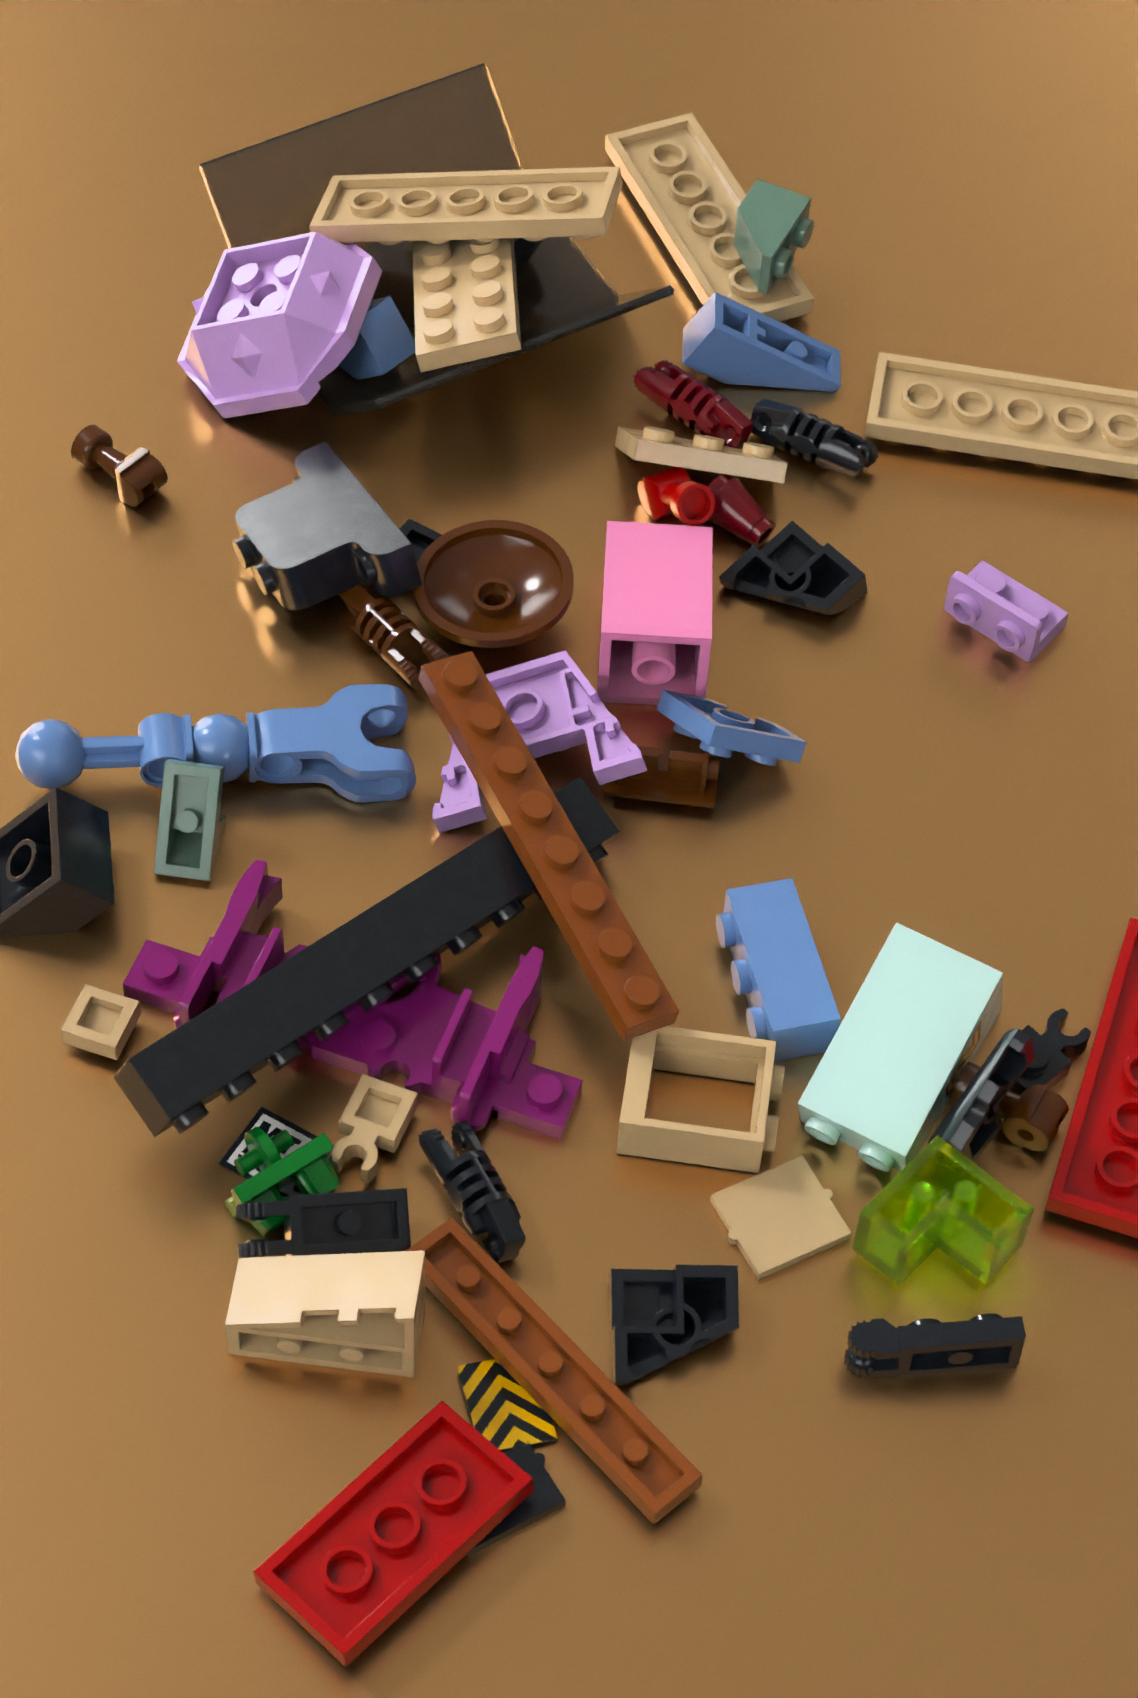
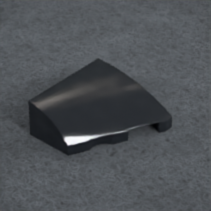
[719,521,868,615]
[928,1029,1035,1172]
[609,1265,739,1386]

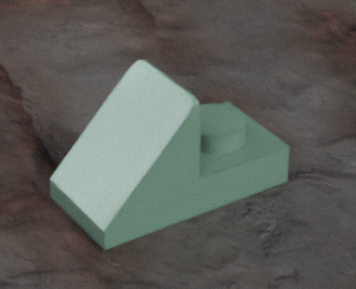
[153,759,226,881]

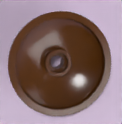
[413,520,574,648]

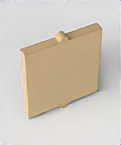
[710,1155,852,1280]

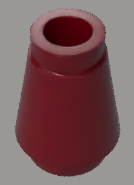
[707,474,776,548]

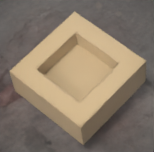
[61,984,141,1060]

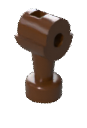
[71,425,168,507]
[949,1061,1069,1152]

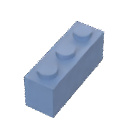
[716,878,841,1062]

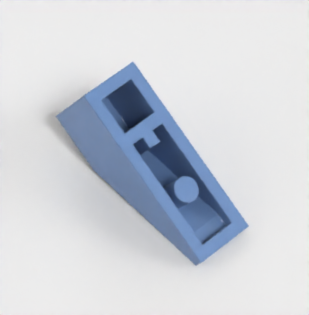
[682,292,841,392]

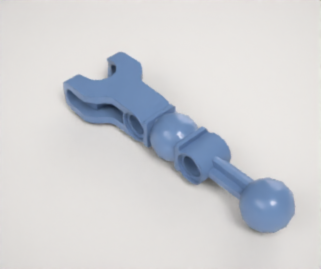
[15,684,416,803]

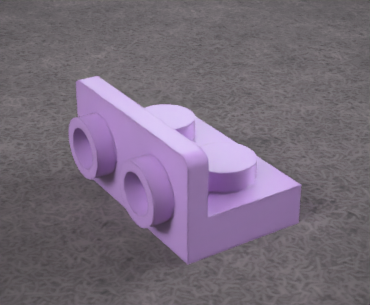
[943,560,1069,663]

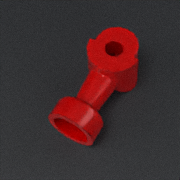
[638,467,715,525]

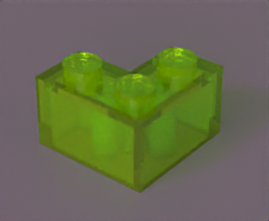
[852,1135,1034,1286]

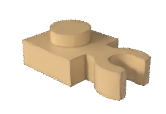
[332,1074,418,1183]

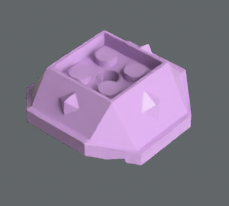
[177,232,382,419]

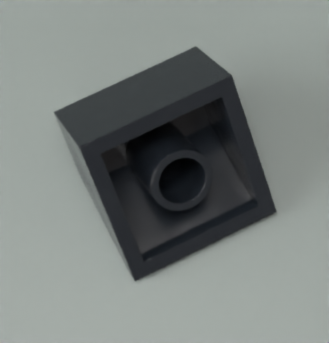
[0,787,114,938]

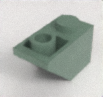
[734,179,814,295]

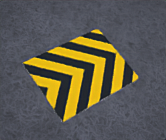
[457,1359,558,1450]

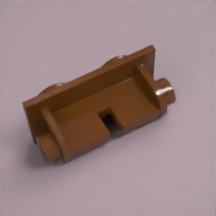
[604,746,720,808]

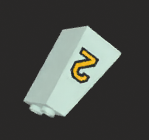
[798,922,1003,1173]

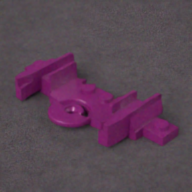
[123,860,583,1140]

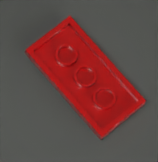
[253,1401,534,1667]

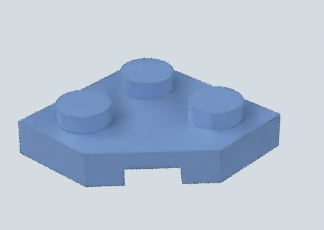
[656,690,806,766]

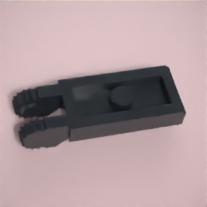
[235,1188,411,1258]
[844,1313,1026,1378]

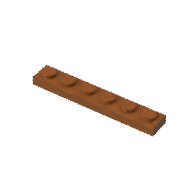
[406,1217,703,1525]

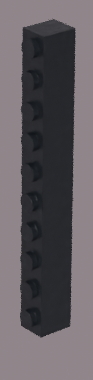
[113,777,620,1137]

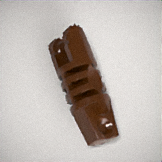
[339,585,449,689]

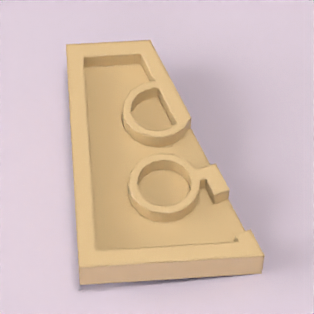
[615,426,788,483]

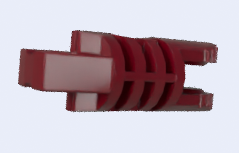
[633,360,754,449]

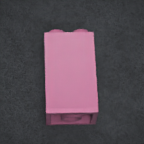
[597,521,713,706]

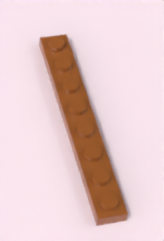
[418,651,679,1041]

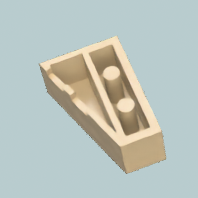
[225,1250,425,1377]

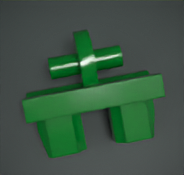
[224,1126,341,1237]

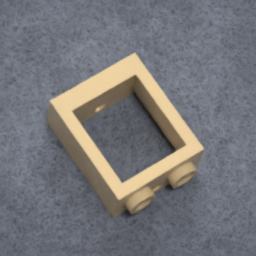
[617,1026,785,1173]

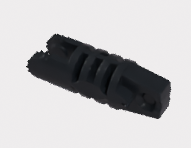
[751,399,879,478]
[418,1121,526,1264]

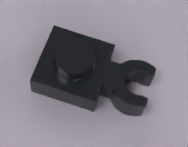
[1010,1008,1091,1094]

